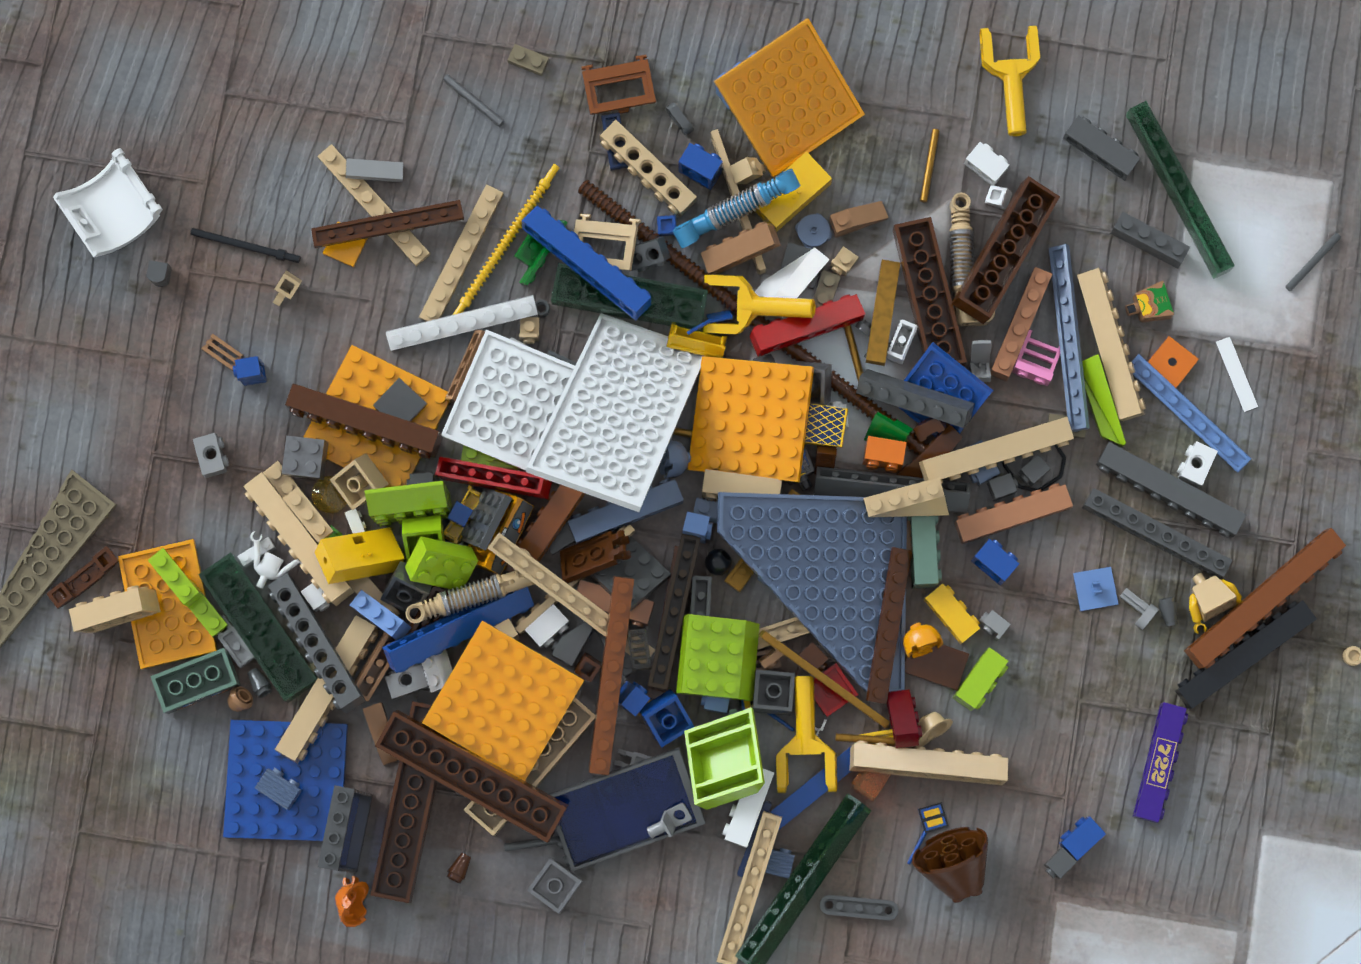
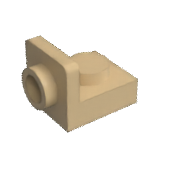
[830,246,859,277]
[519,317,540,344]

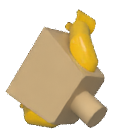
[1189,573,1242,634]

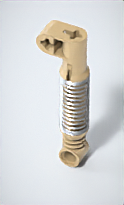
[949,192,995,326]
[405,548,535,623]

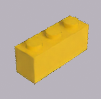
[924,584,980,645]

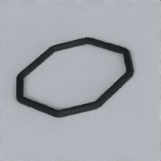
[1002,444,1066,492]

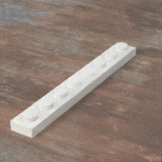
[386,295,538,351]

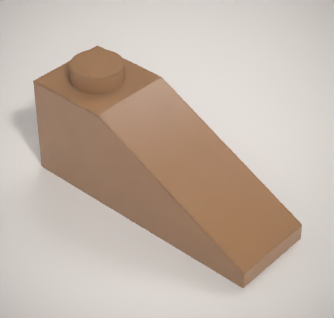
[829,201,888,238]

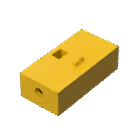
[755,151,832,232]
[314,527,405,584]

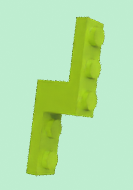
[148,548,229,638]

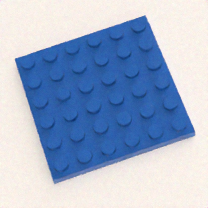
[223,720,348,841]

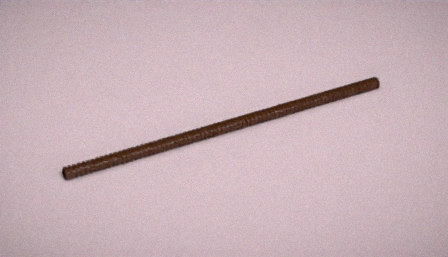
[578,180,929,455]

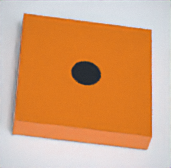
[1148,336,1199,388]

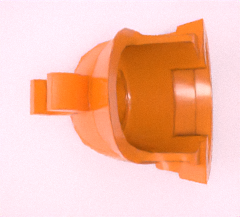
[335,876,369,927]

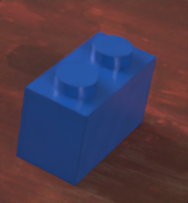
[233,356,267,386]
[618,681,650,717]
[1059,816,1106,861]

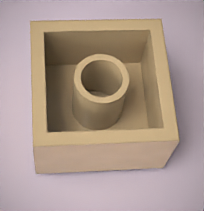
[330,453,388,511]

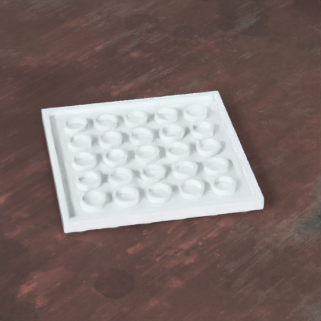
[441,330,575,471]

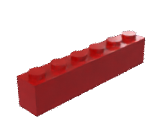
[749,294,865,357]
[435,457,552,499]

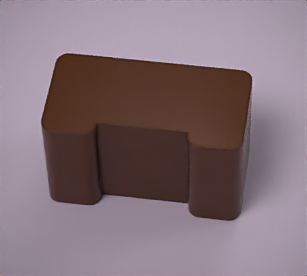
[913,417,949,442]

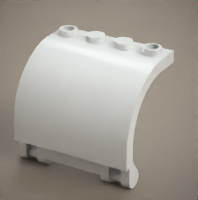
[53,148,163,257]

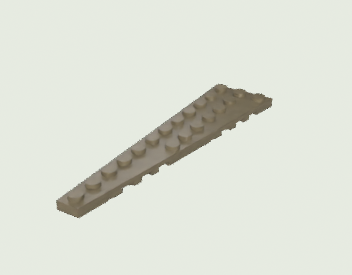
[0,469,117,648]

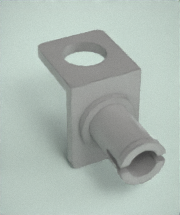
[647,802,692,838]

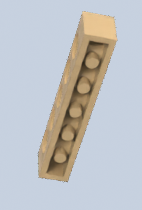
[600,120,697,217]

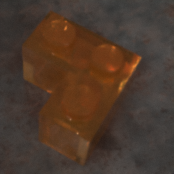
[851,771,891,803]

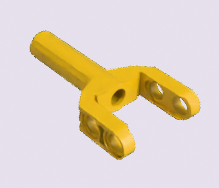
[979,25,1040,137]
[703,275,816,334]
[776,676,837,793]

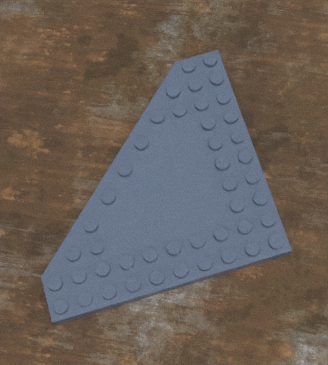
[717,492,907,692]

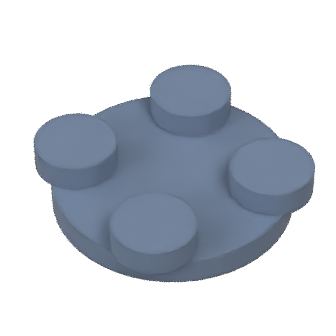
[795,213,832,249]

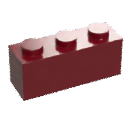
[887,689,922,748]

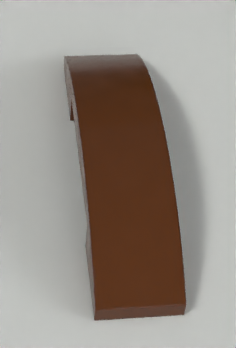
[896,424,963,478]
[46,546,119,609]

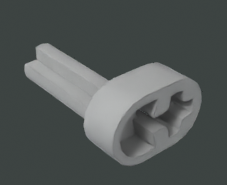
[1119,588,1159,630]

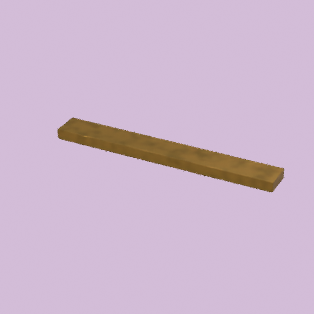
[759,630,890,728]

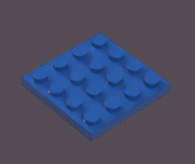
[898,342,994,437]

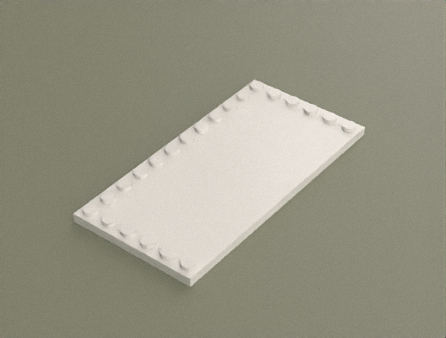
[526,313,706,512]

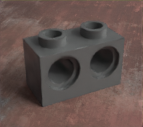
[624,236,671,272]

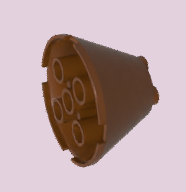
[912,827,988,903]

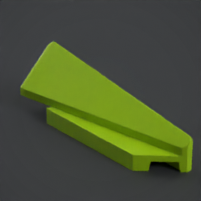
[1082,354,1126,447]

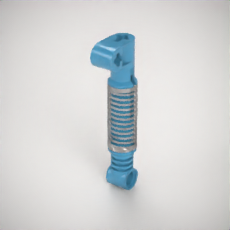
[673,168,801,248]

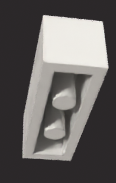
[345,509,367,534]
[237,537,276,568]

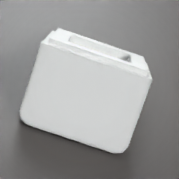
[985,185,1012,210]

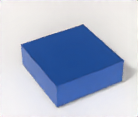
[657,215,676,236]
[447,501,473,528]

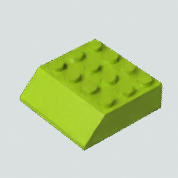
[364,481,452,527]
[676,614,760,701]
[684,708,765,810]

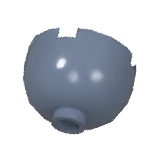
[659,440,691,478]

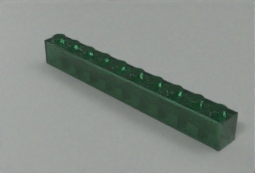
[1126,101,1235,279]
[735,793,871,964]

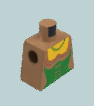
[1125,281,1174,322]

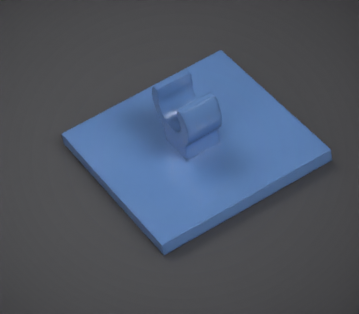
[1073,567,1119,611]

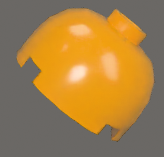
[903,623,943,658]

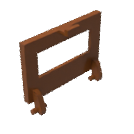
[581,55,656,115]

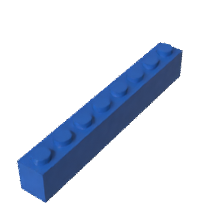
[522,205,651,321]
[382,587,534,673]

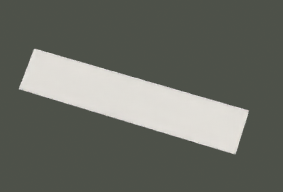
[1216,337,1258,412]

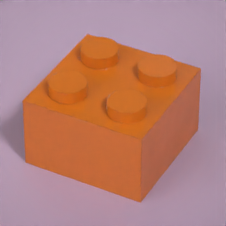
[862,436,907,473]

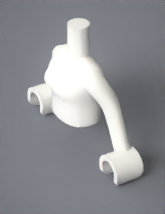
[250,531,302,589]

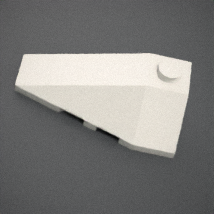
[755,248,829,318]

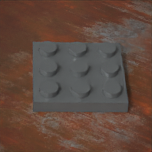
[460,488,512,551]
[590,536,671,611]

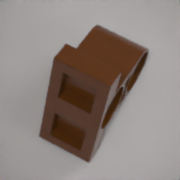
[814,445,837,474]

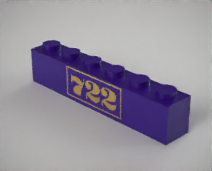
[1133,702,1188,823]

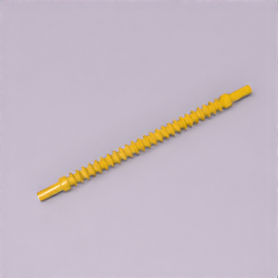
[453,164,560,315]

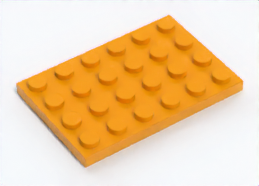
[118,539,217,669]

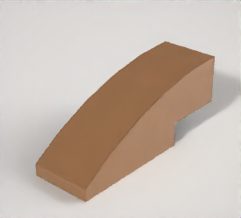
[363,702,399,765]

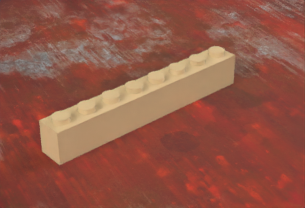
[1077,268,1146,421]
[919,417,1074,484]
[243,472,354,606]
[275,615,378,764]
[850,741,1008,785]

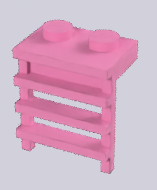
[1012,330,1060,386]

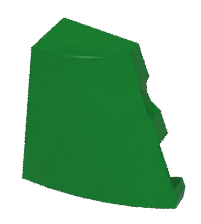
[864,412,913,442]

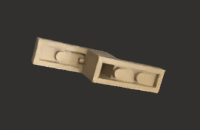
[263,461,334,544]

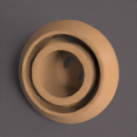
[227,687,253,712]

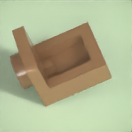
[757,646,784,669]

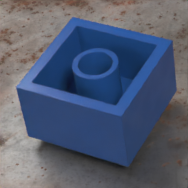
[678,143,723,190]
[971,539,1019,586]
[639,689,694,748]

